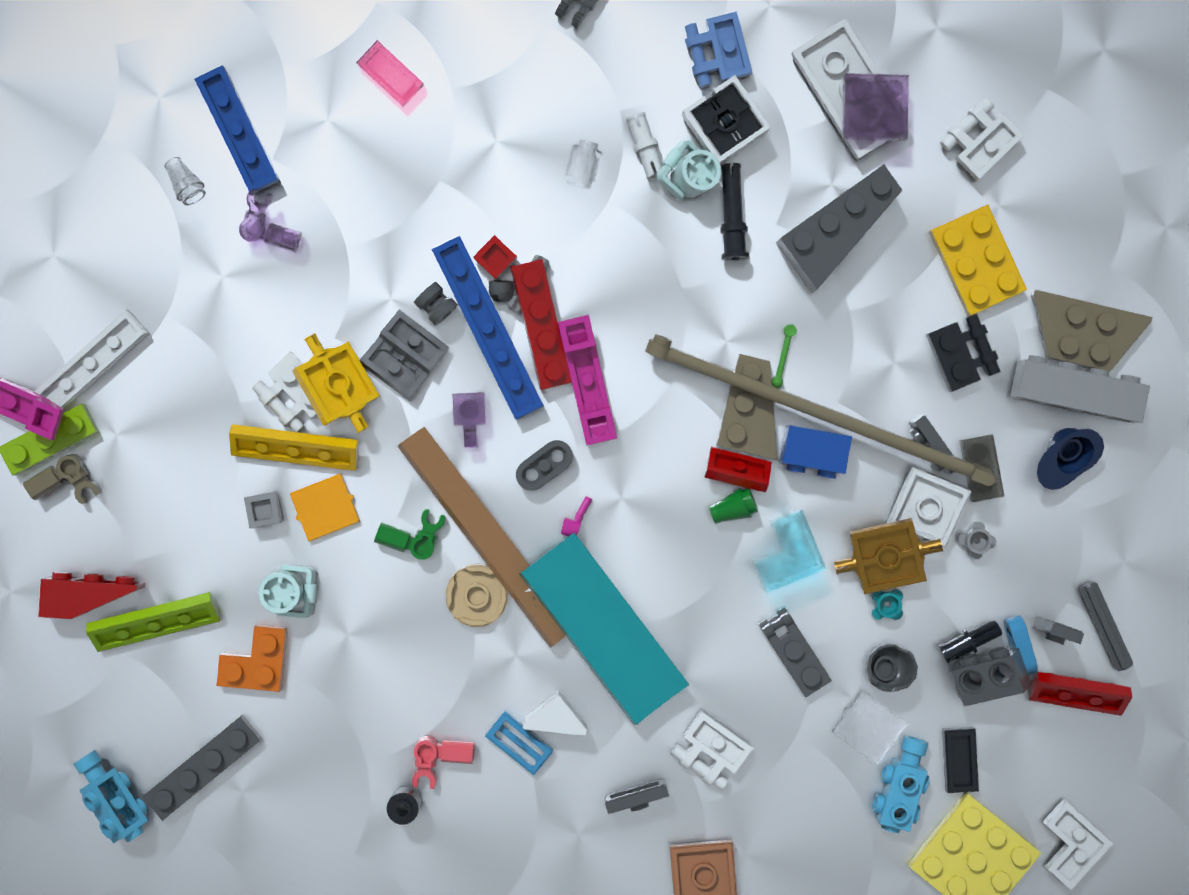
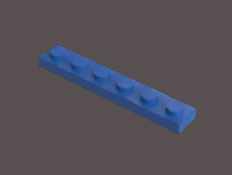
[431,235,544,420]

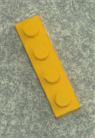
[229,424,358,471]

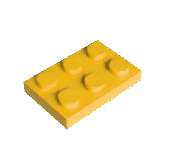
[929,204,1027,317]

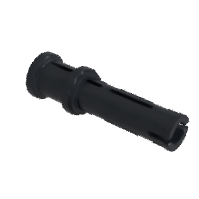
[720,163,750,261]

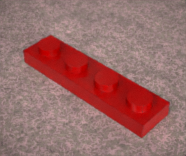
[510,259,572,390]

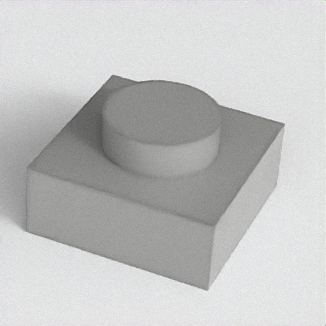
[244,491,283,529]

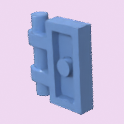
[684,11,752,88]

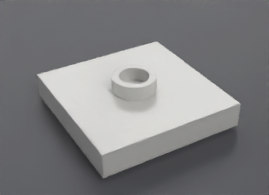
[887,465,972,548]

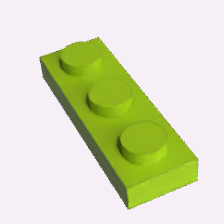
[0,404,100,476]

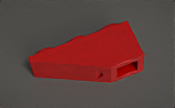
[38,571,145,619]

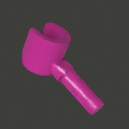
[561,496,592,536]

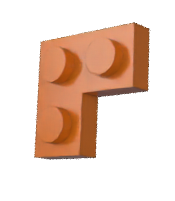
[216,625,287,692]

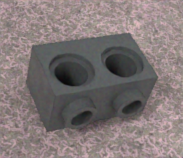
[952,646,1031,707]

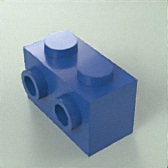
[779,425,852,479]

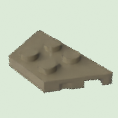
[1031,290,1153,372]

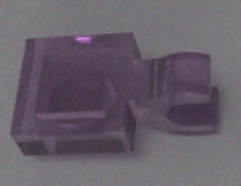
[452,392,486,448]

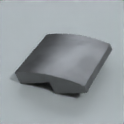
[359,309,449,401]

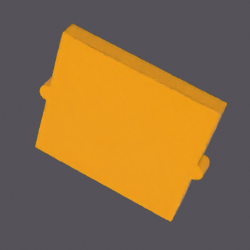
[289,473,360,542]

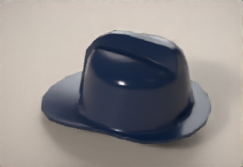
[1037,428,1104,490]

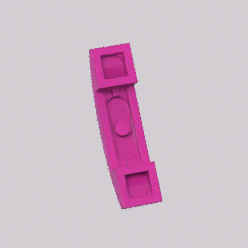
[558,315,617,446]
[0,378,64,440]

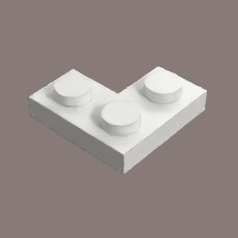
[1043,799,1113,891]

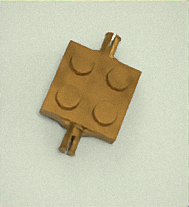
[834,518,943,594]

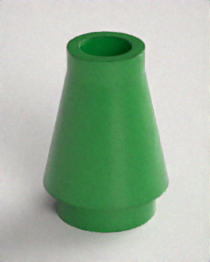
[709,488,758,524]

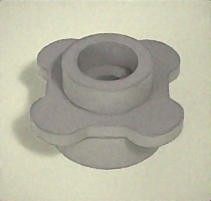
[958,522,996,559]

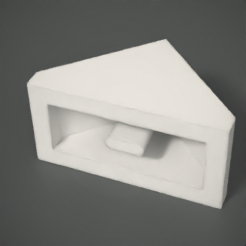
[523,690,587,736]

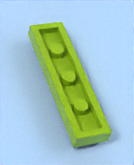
[86,592,220,652]

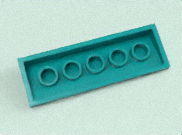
[519,533,689,725]

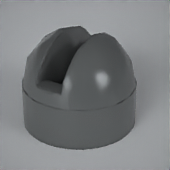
[489,280,514,303]

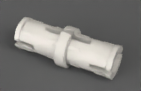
[626,112,663,179]

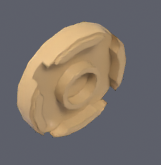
[445,564,508,627]

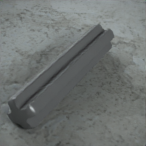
[1080,582,1133,671]

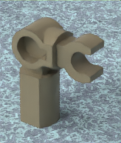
[23,454,101,504]

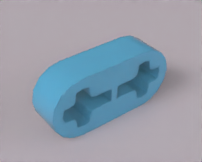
[1003,615,1038,675]

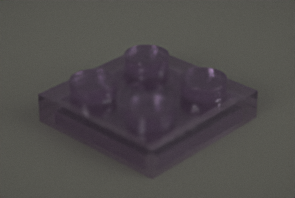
[842,73,909,141]

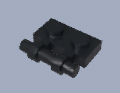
[926,314,1001,392]

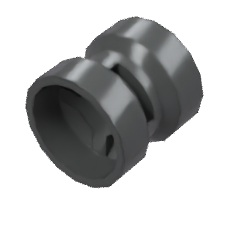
[414,282,458,326]

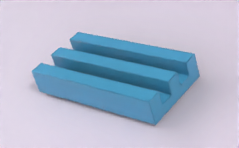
[485,710,554,775]

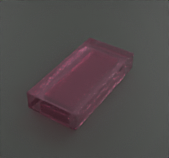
[356,40,424,107]

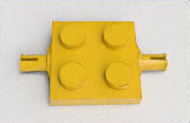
[292,333,380,434]

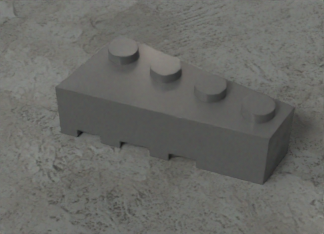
[776,164,902,293]

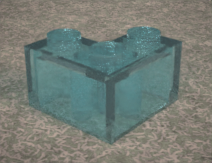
[752,508,826,593]

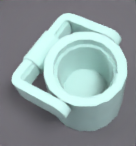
[657,140,721,200]
[258,565,317,618]

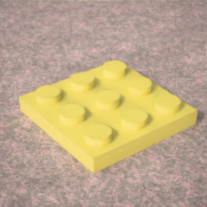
[907,792,1042,895]

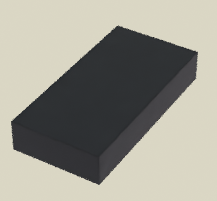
[942,727,979,793]

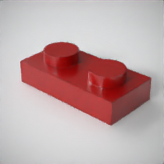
[704,447,772,493]

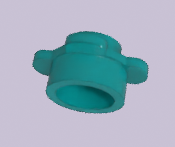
[872,589,903,620]

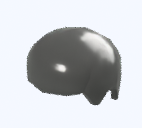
[865,644,918,693]

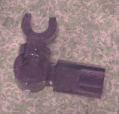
[239,188,302,252]

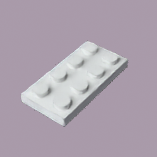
[790,18,912,161]

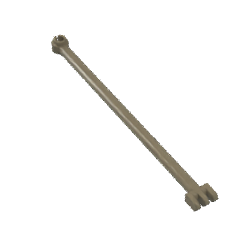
[645,334,995,486]

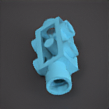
[872,735,929,833]
[73,750,148,844]

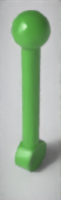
[772,324,797,388]

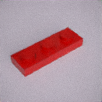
[1028,672,1132,716]

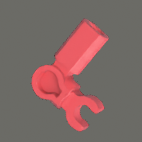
[412,736,475,789]

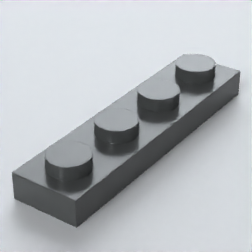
[142,715,262,821]

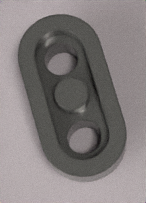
[516,440,573,491]

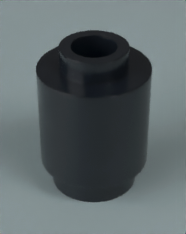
[387,787,421,825]

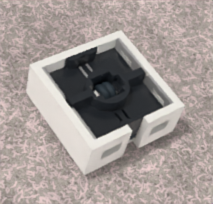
[681,75,771,165]

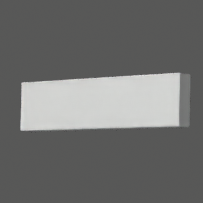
[34,309,150,410]

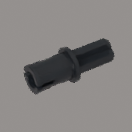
[938,621,1002,664]

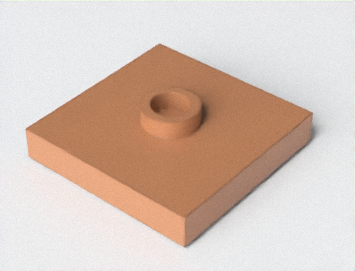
[669,839,737,895]

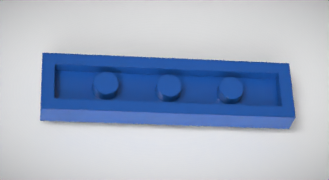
[194,65,280,194]

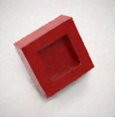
[473,234,518,280]

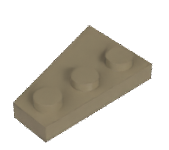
[716,354,778,460]

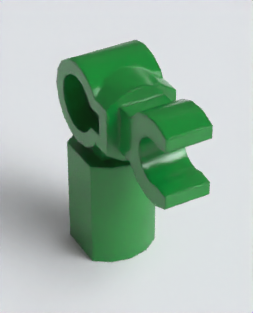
[374,509,445,560]

